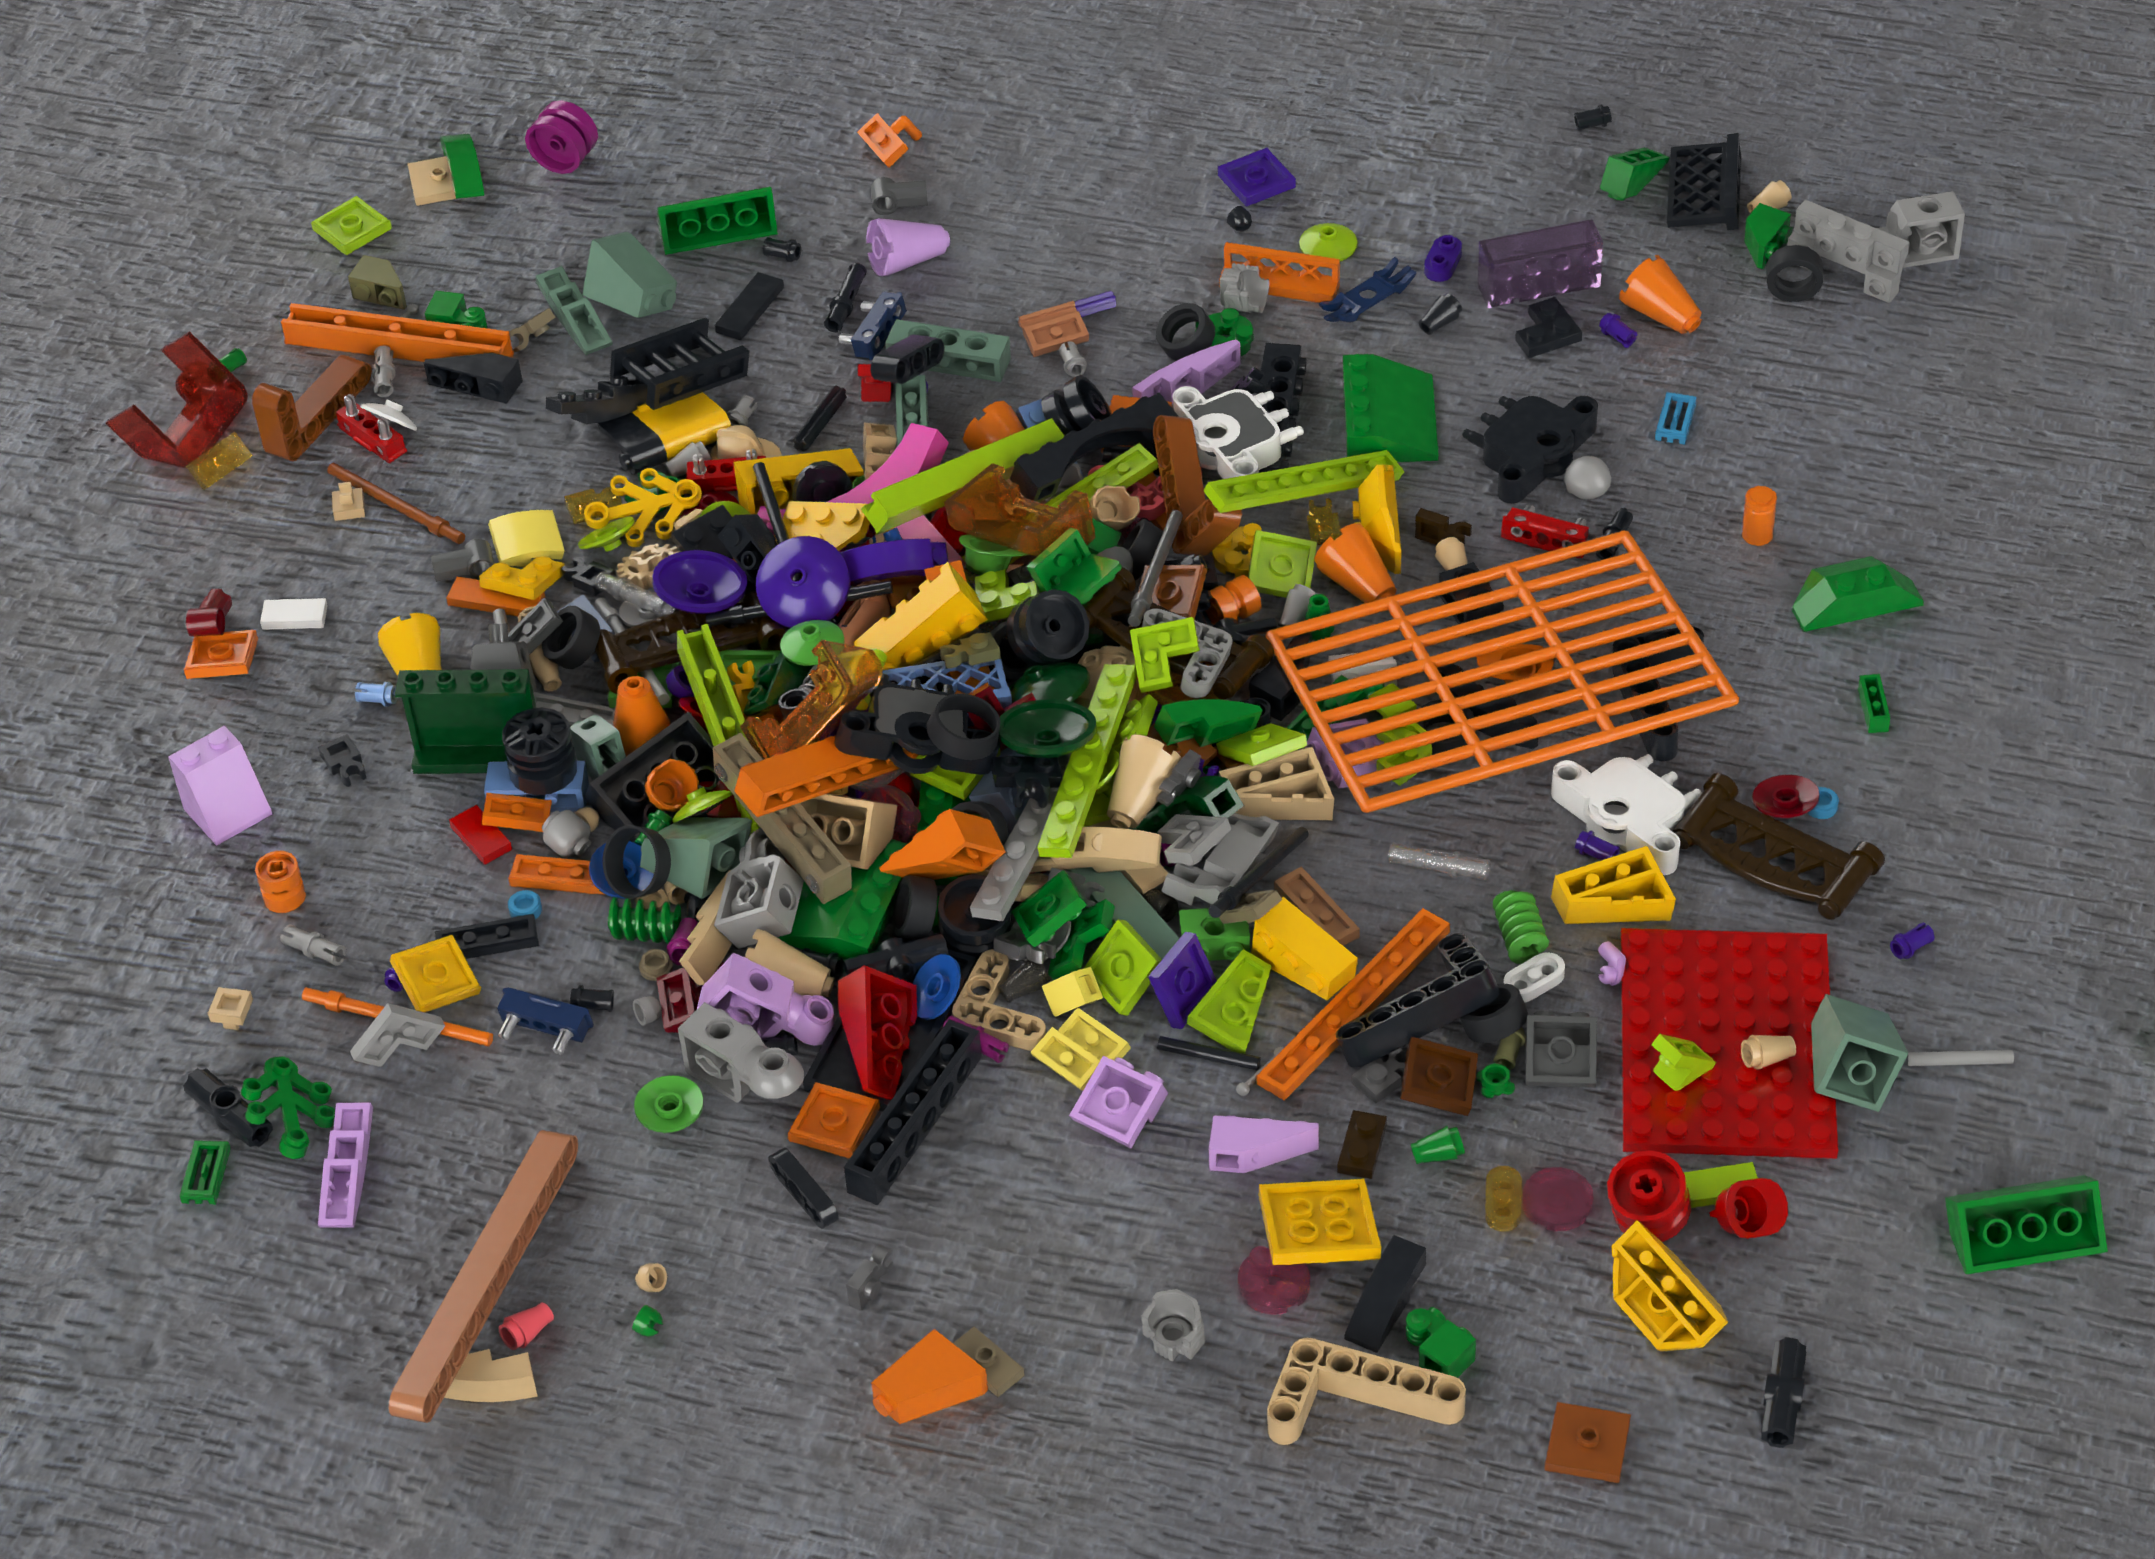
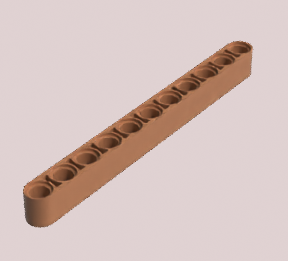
[389,1130,578,1423]

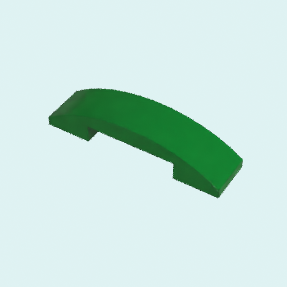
[440,133,484,199]

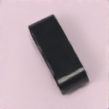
[870,334,945,384]

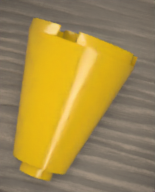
[378,613,441,676]

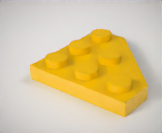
[776,501,870,551]

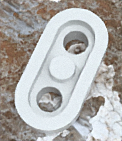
[1504,952,1565,1003]

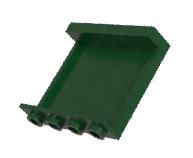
[395,669,536,774]

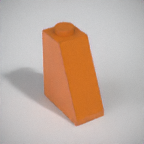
[871,1329,988,1424]

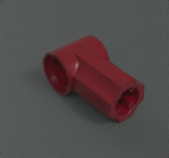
[186,589,232,637]

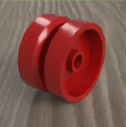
[1607,1150,1692,1242]

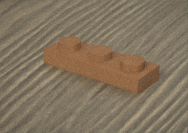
[1274,866,1360,946]

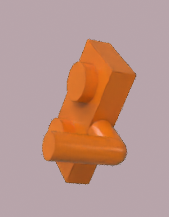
[857,113,922,168]

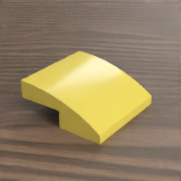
[488,510,565,567]
[1030,1008,1131,1091]

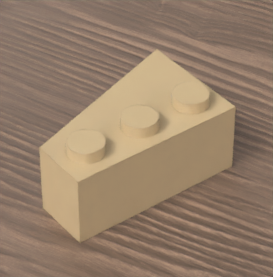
[1219,747,1334,821]

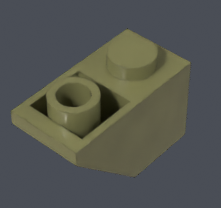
[348,255,407,310]

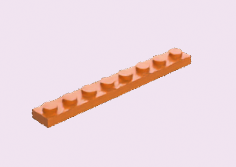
[1257,908,1450,1101]

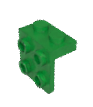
[1026,527,1122,604]

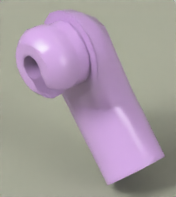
[1598,941,1626,986]

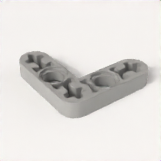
[1142,609,1233,698]

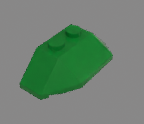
[1792,556,1924,632]

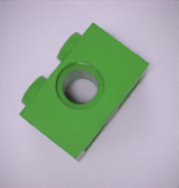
[1179,908,1250,961]

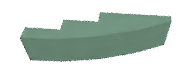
[536,266,612,355]

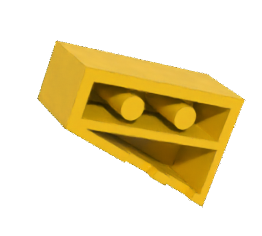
[1551,846,1676,924]
[1251,897,1358,1000]

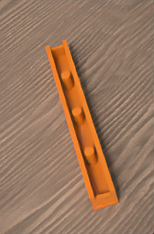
[281,303,514,362]

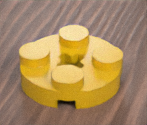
[1212,523,1262,578]

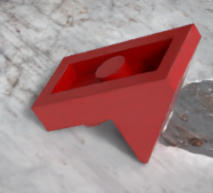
[858,364,893,402]

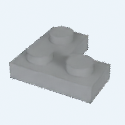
[1157,814,1231,866]
[350,1003,445,1067]

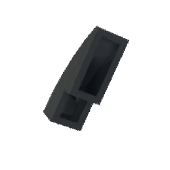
[1344,1235,1426,1353]

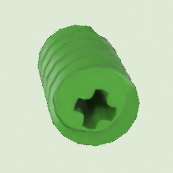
[1493,890,1549,964]

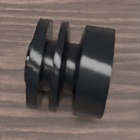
[502,707,577,795]

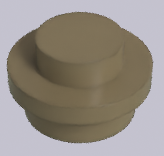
[639,949,673,981]

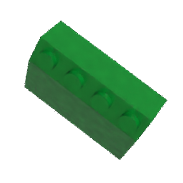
[1343,354,1439,462]
[777,839,907,960]

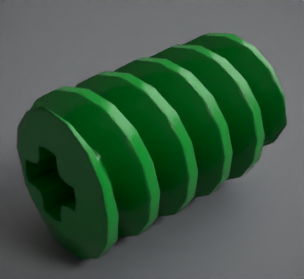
[608,897,681,944]

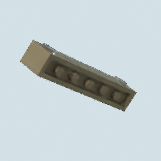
[713,733,852,904]

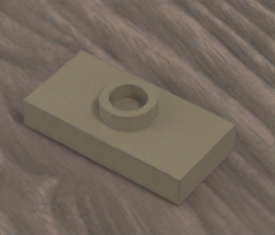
[1219,890,1282,924]
[953,1327,1025,1397]

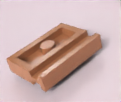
[1018,301,1089,357]

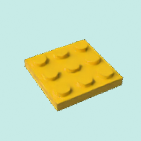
[1258,1179,1381,1265]

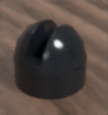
[1227,206,1252,232]

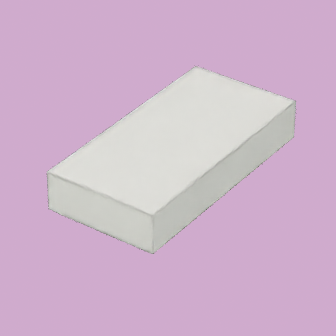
[260,598,328,630]

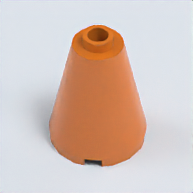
[1619,255,1702,334]
[963,401,1025,451]
[1314,523,1397,603]
[613,676,671,757]

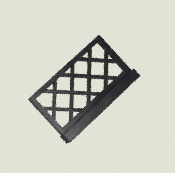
[1667,133,1742,230]

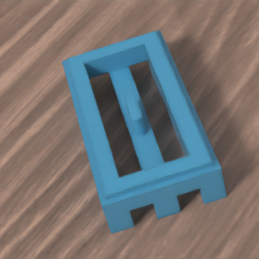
[1655,392,1697,445]

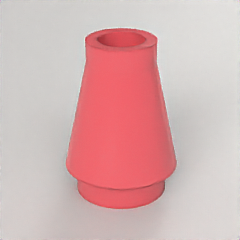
[499,1302,554,1350]

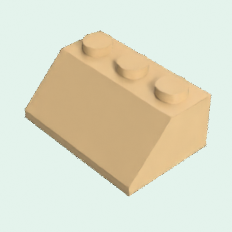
[800,793,897,869]

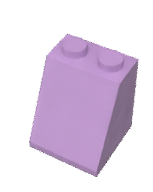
[168,726,272,846]

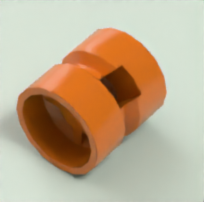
[1205,575,1262,625]
[255,851,306,913]

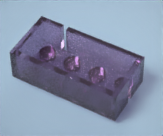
[1478,219,1603,308]

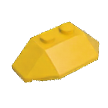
[1352,464,1401,574]
[1612,1220,1728,1351]

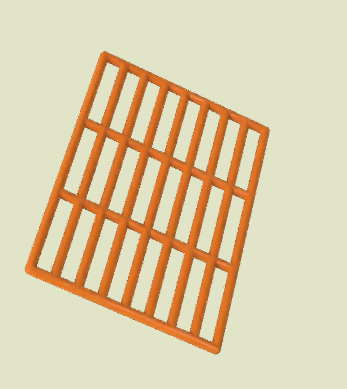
[1266,530,1739,813]

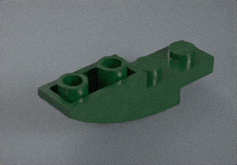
[743,651,814,717]

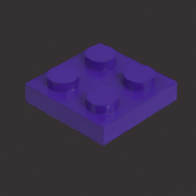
[1218,148,1296,207]
[1148,932,1217,1029]

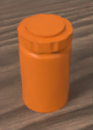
[1742,486,1777,546]

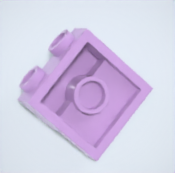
[1305,718,1384,788]
[1069,1056,1168,1148]

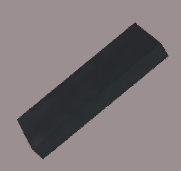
[715,272,784,340]
[435,914,539,959]

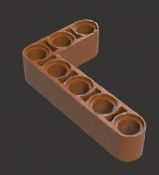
[252,355,372,462]
[1153,415,1242,556]

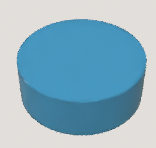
[1808,787,1839,819]
[508,890,542,919]

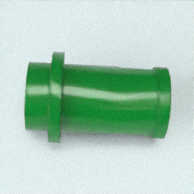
[208,348,247,381]
[634,810,672,846]

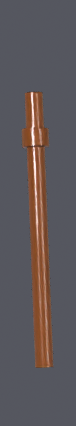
[327,463,465,544]

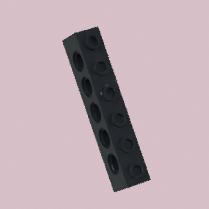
[1256,343,1307,473]
[844,1019,982,1205]

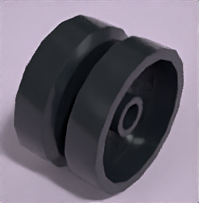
[1041,375,1112,436]
[1006,589,1089,666]
[938,874,1012,961]

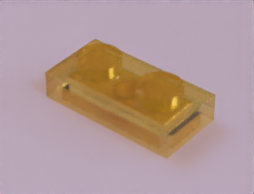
[186,432,253,491]

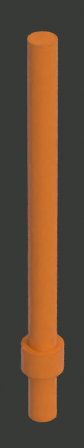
[302,987,493,1047]

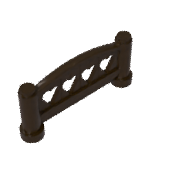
[1082,567,1274,699]
[595,591,788,694]
[1673,773,1885,920]

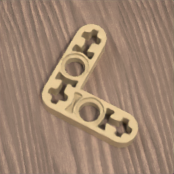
[952,949,1046,1051]

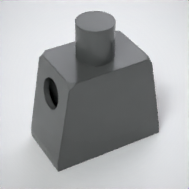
[470,623,537,692]

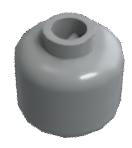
[542,810,591,858]

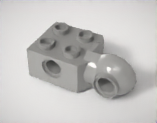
[1877,191,1965,268]
[714,828,804,949]
[678,1002,804,1103]

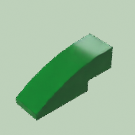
[1154,699,1263,747]

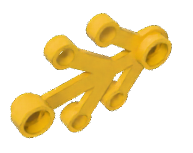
[584,468,702,547]

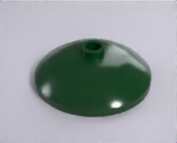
[1010,662,1090,704]
[998,699,1096,758]

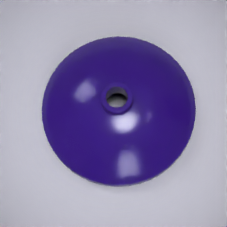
[756,536,850,628]
[652,550,747,614]

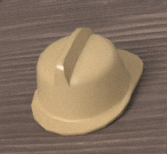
[711,425,782,460]

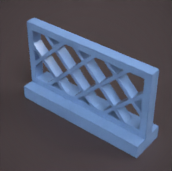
[873,659,1012,727]

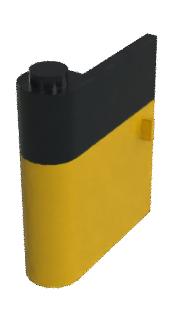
[597,392,731,475]

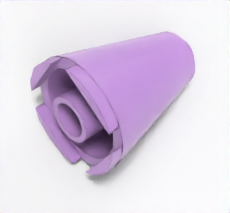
[866,218,950,276]

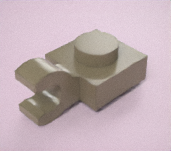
[509,308,556,352]

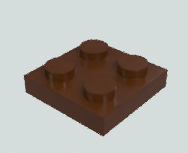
[1400,1036,1478,1116]

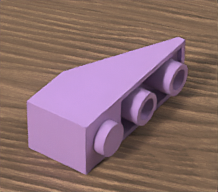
[1209,1115,1319,1173]

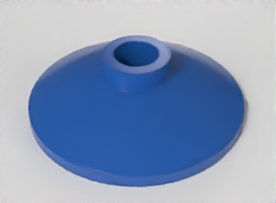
[589,841,654,899]
[913,954,961,1020]

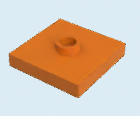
[184,630,258,679]
[788,1082,880,1159]

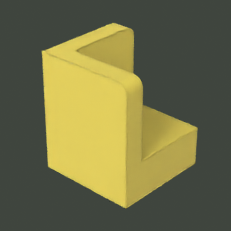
[1042,967,1103,1017]

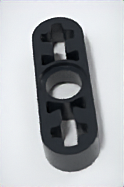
[768,1147,839,1229]

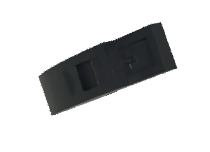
[546,376,648,424]
[1437,663,1538,749]

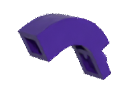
[840,539,949,586]

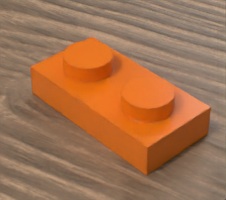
[482,793,552,832]

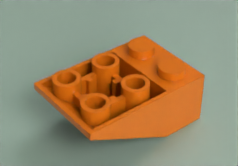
[879,809,1006,880]

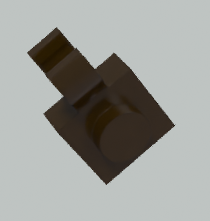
[1415,508,1472,546]

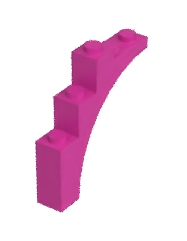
[757,423,949,552]

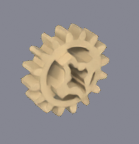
[616,544,681,592]

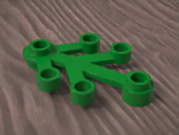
[241,1056,335,1159]

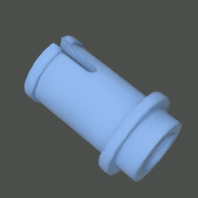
[355,682,398,707]

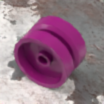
[525,100,598,174]

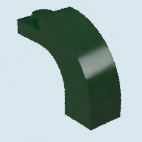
[1129,776,1244,834]

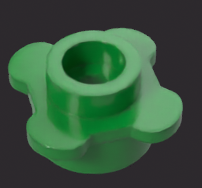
[1476,1064,1515,1098]

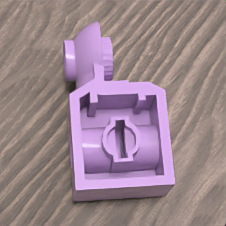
[697,953,834,1046]

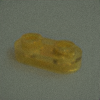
[1485,1166,1522,1232]

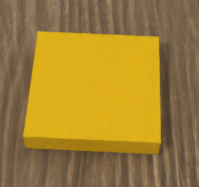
[390,935,481,1012]

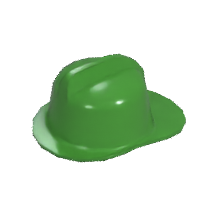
[959,534,1032,575]

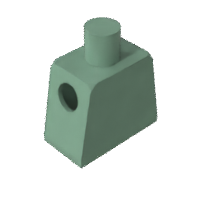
[570,715,626,781]

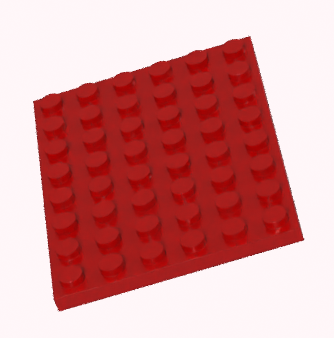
[1621,928,1838,1159]

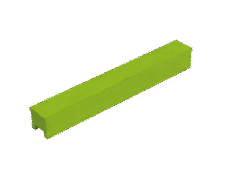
[861,418,1065,535]
[677,624,760,836]

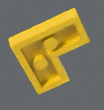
[479,557,564,600]

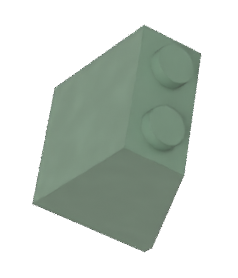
[582,232,677,318]
[640,817,752,899]
[1811,994,1908,1112]

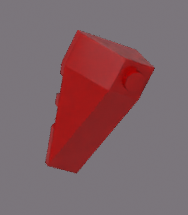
[838,965,917,1100]

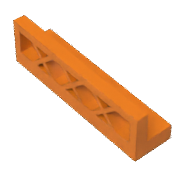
[1219,242,1340,303]

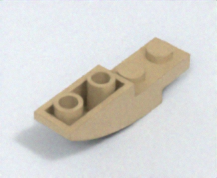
[1030,827,1162,873]

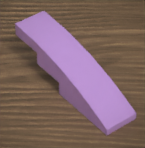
[1132,339,1241,404]
[318,1103,373,1228]

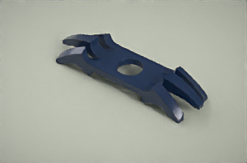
[1319,257,1416,322]

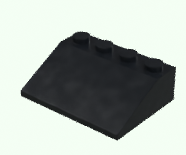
[584,712,725,842]

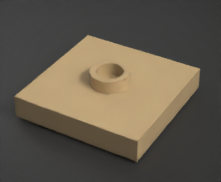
[407,156,456,206]

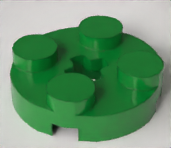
[1195,308,1254,357]

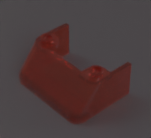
[106,331,248,469]

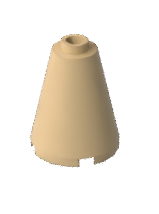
[1107,734,1182,829]
[745,929,835,997]

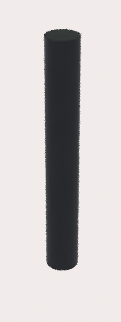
[1157,1036,1261,1070]

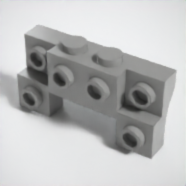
[1787,200,1909,303]
[1161,813,1279,906]

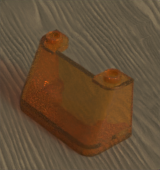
[944,463,1095,556]
[740,640,883,760]

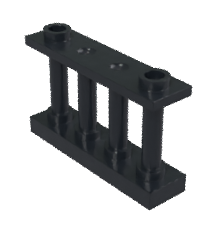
[610,317,750,410]

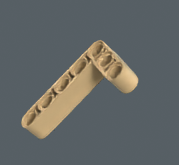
[1267,1338,1466,1445]

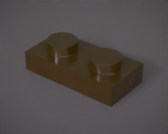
[1337,1110,1387,1179]

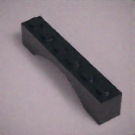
[1010,393,1179,506]

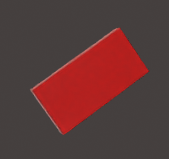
[449,804,512,865]

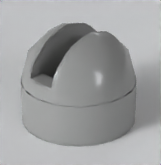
[633,996,661,1025]

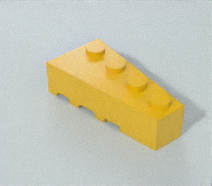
[733,448,864,514]
[853,562,988,671]

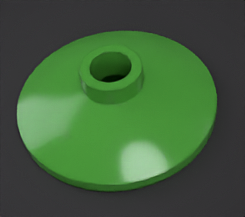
[780,620,844,666]
[634,1075,704,1133]

